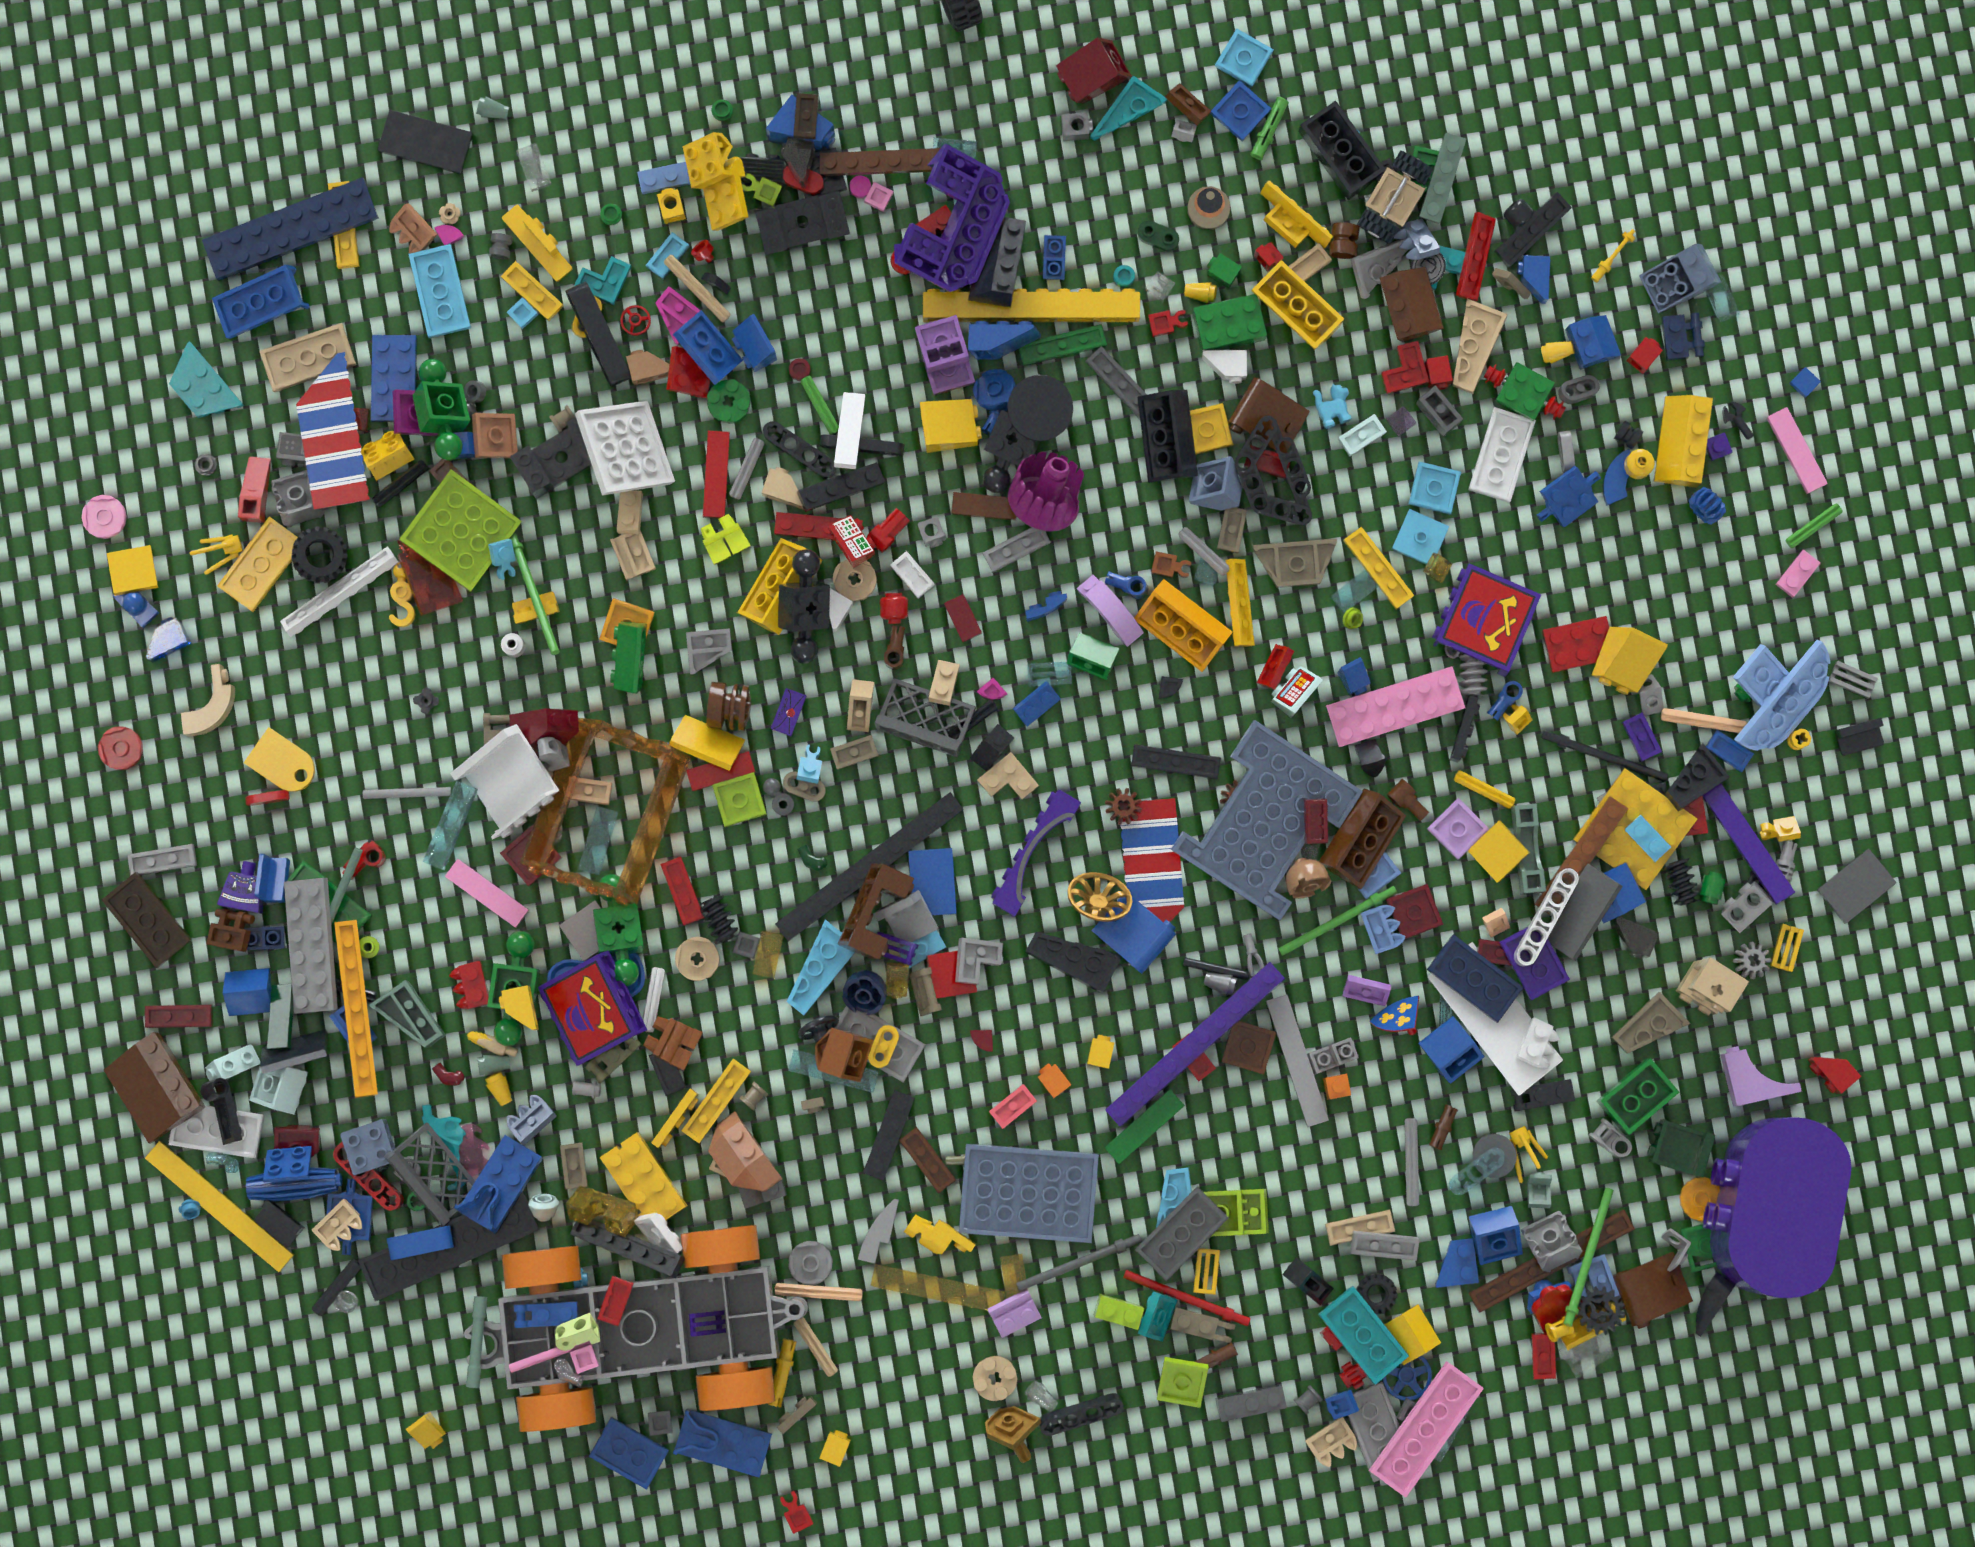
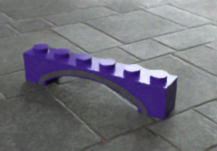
[991,789,1081,917]

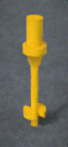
[1591,229,1635,283]

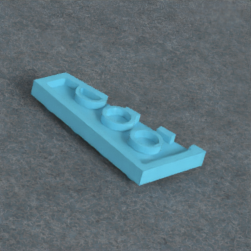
[787,920,855,1015]

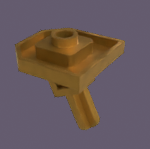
[985,1406,1041,1463]

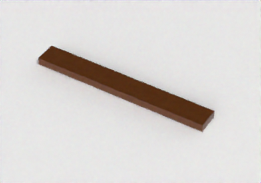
[1468,1209,1635,1313]

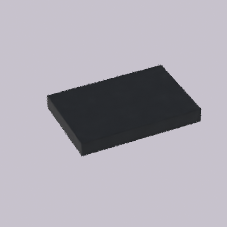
[260,1029,328,1074]

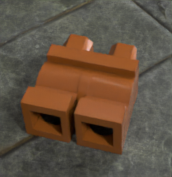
[643,1016,703,1071]

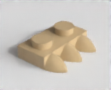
[312,1199,362,1251]
[1305,1417,1357,1467]

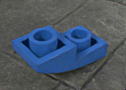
[1043,235,1066,280]
[1025,591,1067,622]

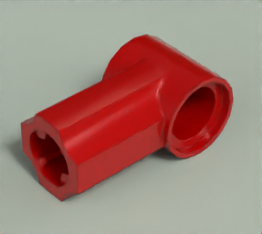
[866,508,910,553]

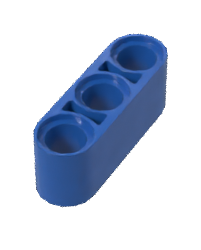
[387,1225,454,1260]

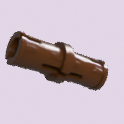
[1429,1104,1458,1151]

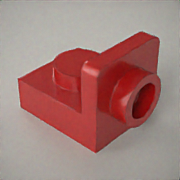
[1254,242,1283,272]

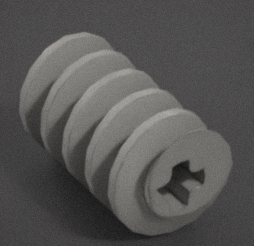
[1459,654,1487,697]

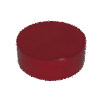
[789,358,811,381]

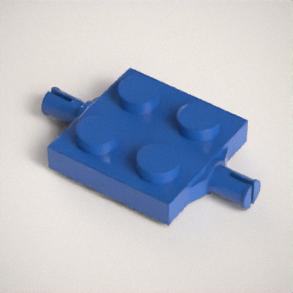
[1536,466,1601,527]
[326,1179,373,1255]

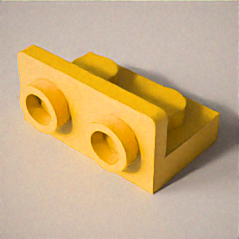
[512,592,560,624]

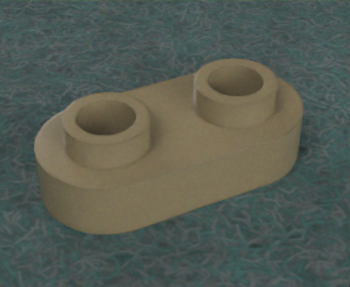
[783,772,826,802]

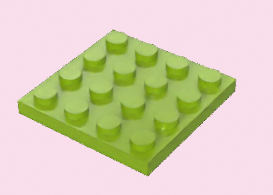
[399,469,522,592]

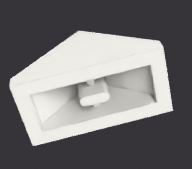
[829,588,853,632]

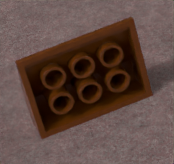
[104,1032,205,1144]

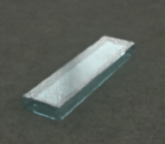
[423,781,478,870]
[788,1049,879,1093]

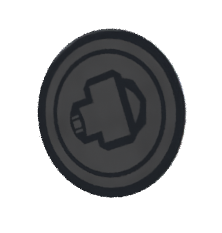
[1410,252,1446,285]

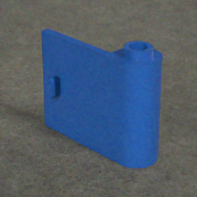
[1092,896,1176,974]

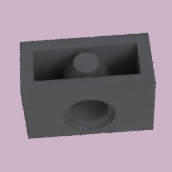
[1416,386,1463,437]

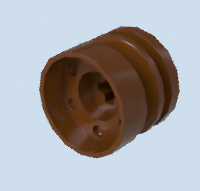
[707,682,751,731]

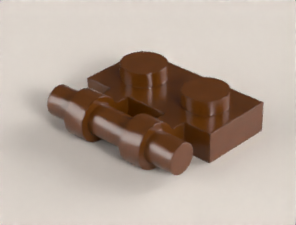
[206,908,255,952]

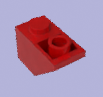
[1808,1057,1862,1094]

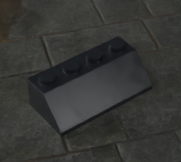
[1298,100,1386,200]
[968,217,1026,308]
[1137,390,1198,483]

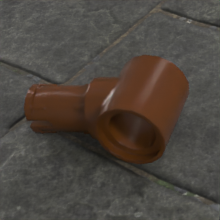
[884,625,905,670]
[1387,779,1429,821]

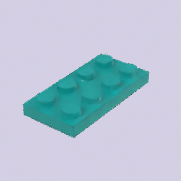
[1318,1286,1409,1385]

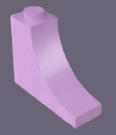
[1720,1046,1802,1106]

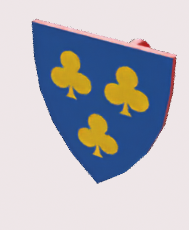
[1370,995,1419,1035]

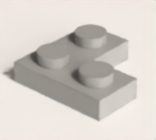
[955,938,1003,985]

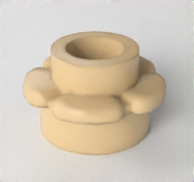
[439,203,460,224]

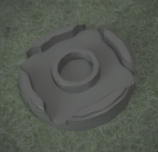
[1473,1134,1517,1178]

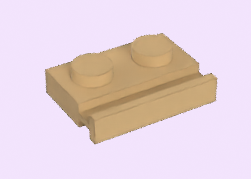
[610,530,656,581]

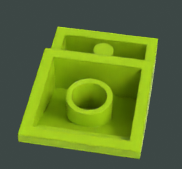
[1204,1189,1269,1236]

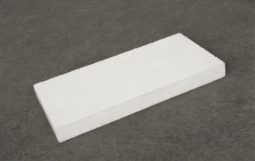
[1468,407,1536,503]
[168,1105,264,1159]

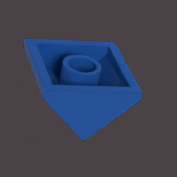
[223,968,272,1016]

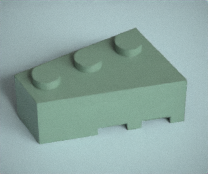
[369,980,446,1048]

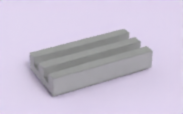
[1828,661,1878,699]

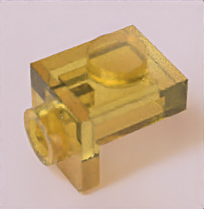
[886,962,909,998]

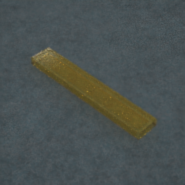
[871,1264,1005,1311]

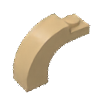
[181,664,235,737]

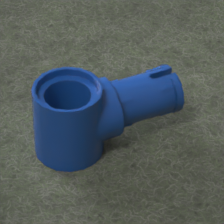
[1105,571,1149,599]
[1487,681,1523,721]

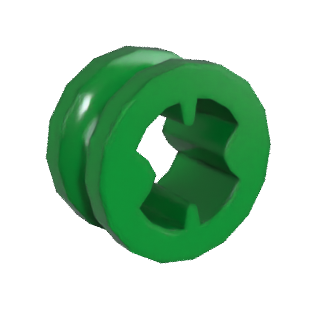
[407,1192,425,1211]

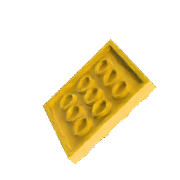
[1573,768,1697,890]

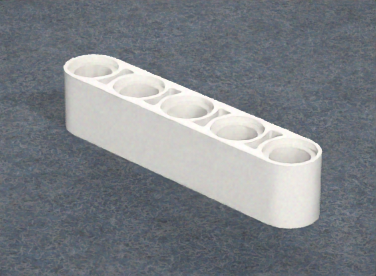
[1514,868,1579,967]

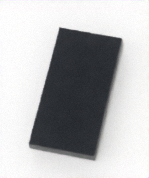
[378,110,473,175]

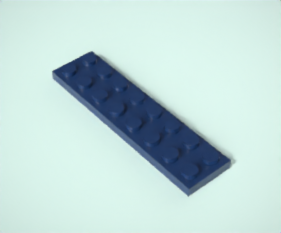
[202,177,379,281]

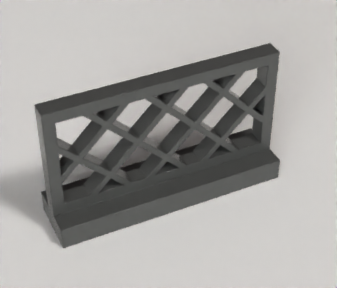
[875,678,976,758]
[384,1122,475,1226]

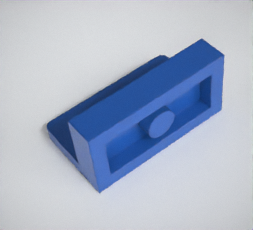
[255,854,290,903]

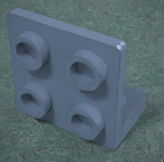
[340,1119,396,1175]

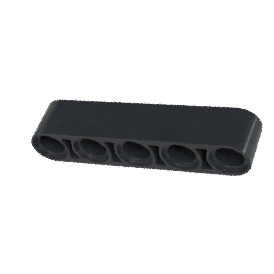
[565,282,631,387]

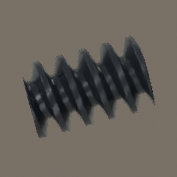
[1664,858,1701,906]
[699,895,738,945]

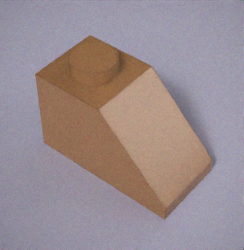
[626,350,670,386]

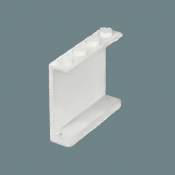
[450,724,559,839]

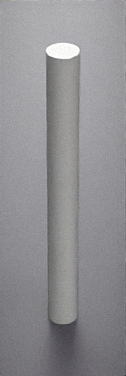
[363,787,452,799]

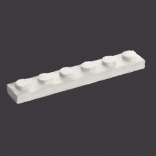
[280,546,398,637]

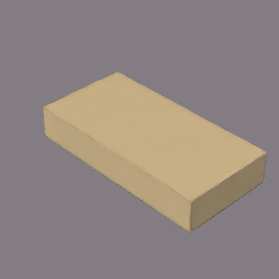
[1288,243,1332,282]

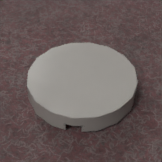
[788,1241,833,1285]

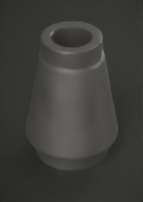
[1204,972,1238,996]

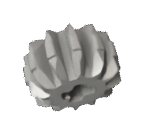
[1733,942,1772,979]

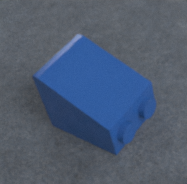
[766,94,836,152]

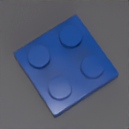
[1210,80,1271,142]

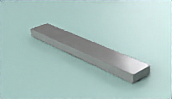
[1266,994,1329,1127]

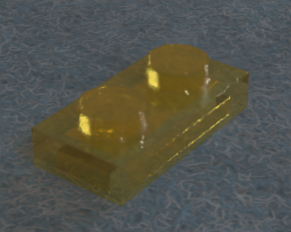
[753,931,784,979]
[1000,1254,1028,1299]

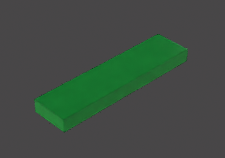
[1019,324,1107,366]
[1104,1089,1185,1164]

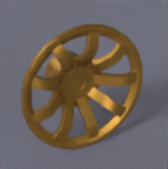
[1067,872,1132,922]

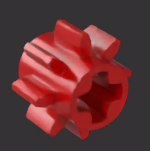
[1339,1361,1367,1390]

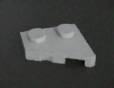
[686,628,732,674]

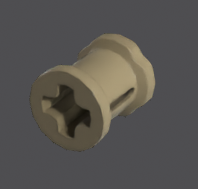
[549,405,575,433]
[740,1082,769,1111]

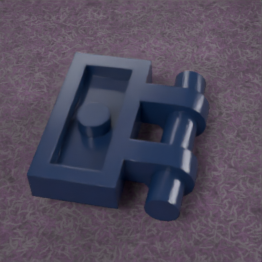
[1661,313,1705,361]

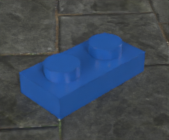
[1013,681,1061,727]

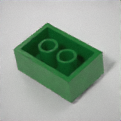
[1192,294,1267,353]
[1596,1058,1680,1135]

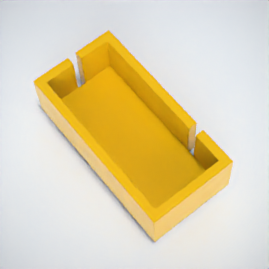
[600,1132,688,1221]

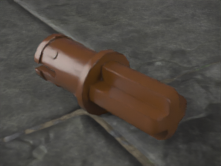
[1195,1342,1238,1369]

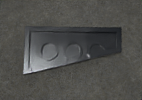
[1025,932,1122,994]

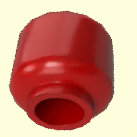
[880,593,908,624]

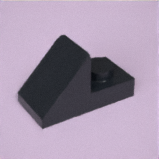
[970,724,1015,772]

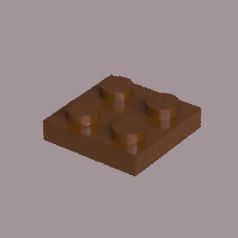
[1221,1021,1276,1075]

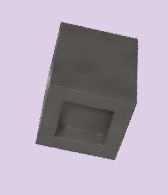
[1061,112,1093,141]

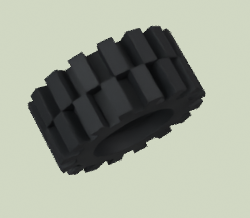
[1356,1273,1398,1314]

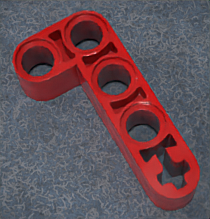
[333,1142,404,1211]

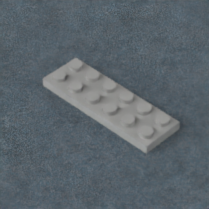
[284,878,338,1014]

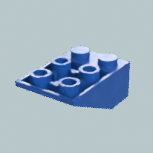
[968,321,1041,360]

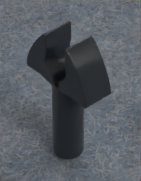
[1722,401,1754,440]

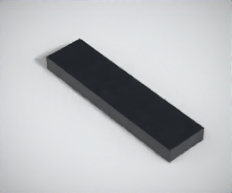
[1131,744,1221,779]

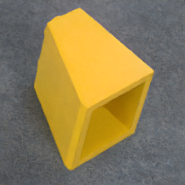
[920,399,982,453]
[1592,627,1668,695]

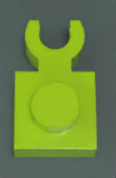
[742,174,782,206]

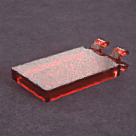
[397,538,463,616]

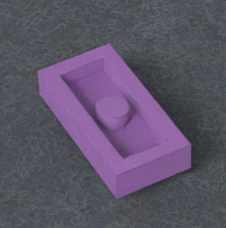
[1343,975,1391,1006]

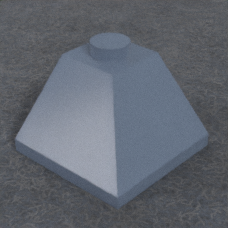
[1189,456,1242,510]

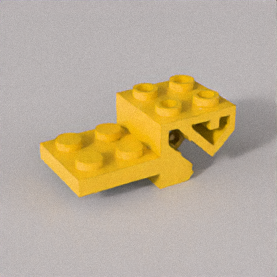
[682,132,749,231]

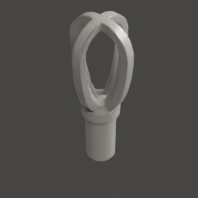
[1243,933,1264,978]

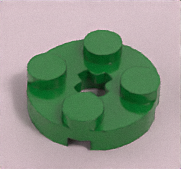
[707,379,751,424]

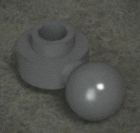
[464,380,486,419]
[763,778,794,815]

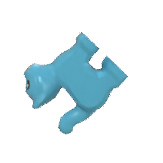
[1313,384,1352,429]

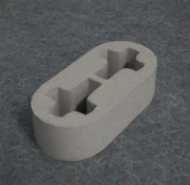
[1558,431,1575,472]

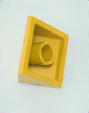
[1384,1304,1441,1365]

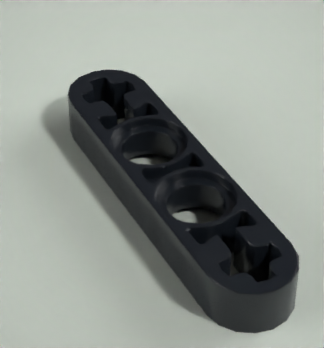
[763,421,836,478]
[819,435,905,456]
[1039,1393,1124,1436]

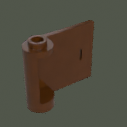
[1228,377,1310,453]
[1613,1252,1693,1329]

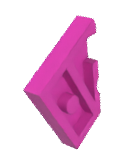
[656,286,701,346]

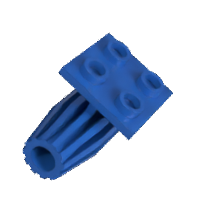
[246,1146,342,1201]

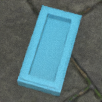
[646,232,690,280]

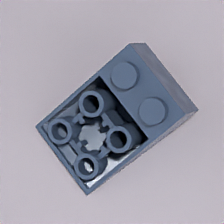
[1639,244,1722,314]

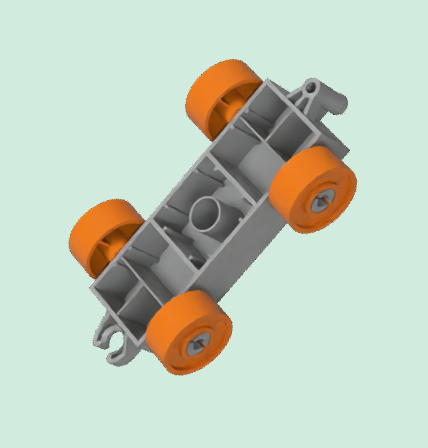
[464,1225,808,1432]

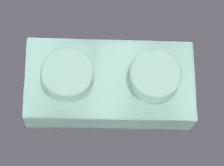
[1338,414,1387,456]

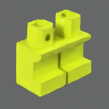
[700,514,751,565]

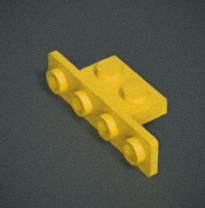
[1260,181,1333,249]
[502,205,573,282]

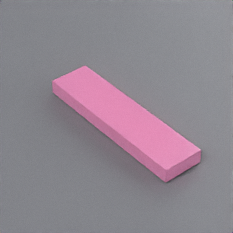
[1767,407,1828,494]
[445,859,529,928]

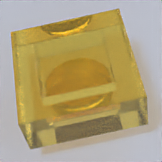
[1423,553,1452,583]

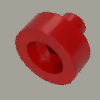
[691,240,714,263]

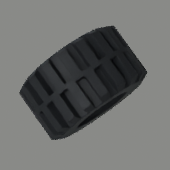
[941,0,983,32]
[292,526,347,584]

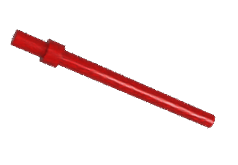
[1123,1270,1251,1327]

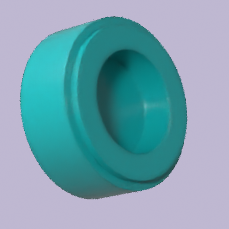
[1113,265,1135,288]

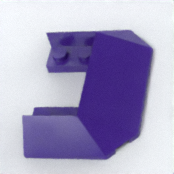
[894,144,1010,292]

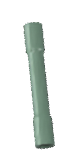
[466,1296,487,1388]

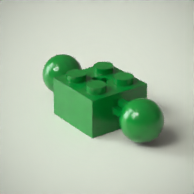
[412,359,470,460]
[593,874,643,987]
[487,931,540,1046]

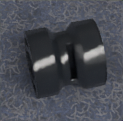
[1614,420,1644,450]

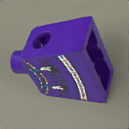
[217,861,263,914]

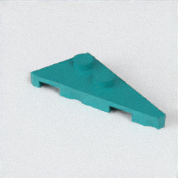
[1090,76,1167,141]

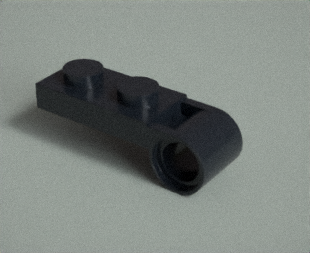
[200,1078,242,1145]

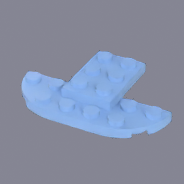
[1733,640,1830,751]

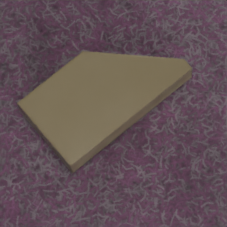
[1492,268,1531,299]

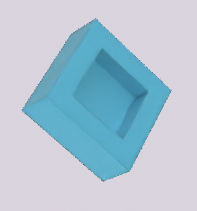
[507,297,538,329]

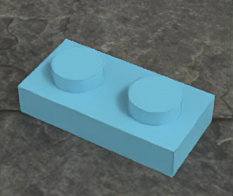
[1624,815,1671,862]

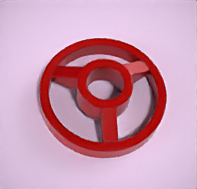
[620,305,651,336]

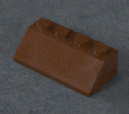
[1319,788,1406,889]

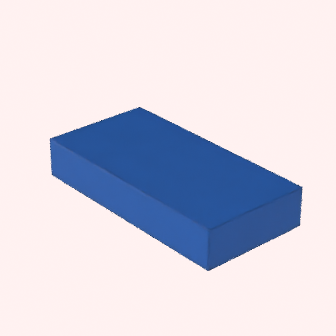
[1706,730,1754,772]

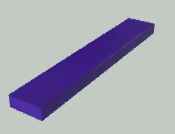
[1703,784,1795,905]

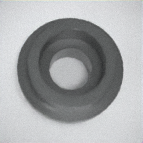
[195,454,217,476]

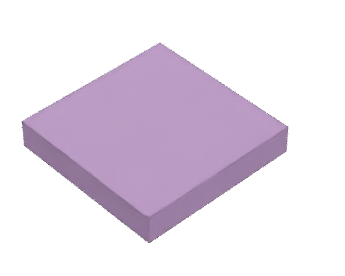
[1427,798,1489,860]

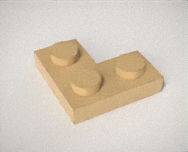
[977,752,1039,800]

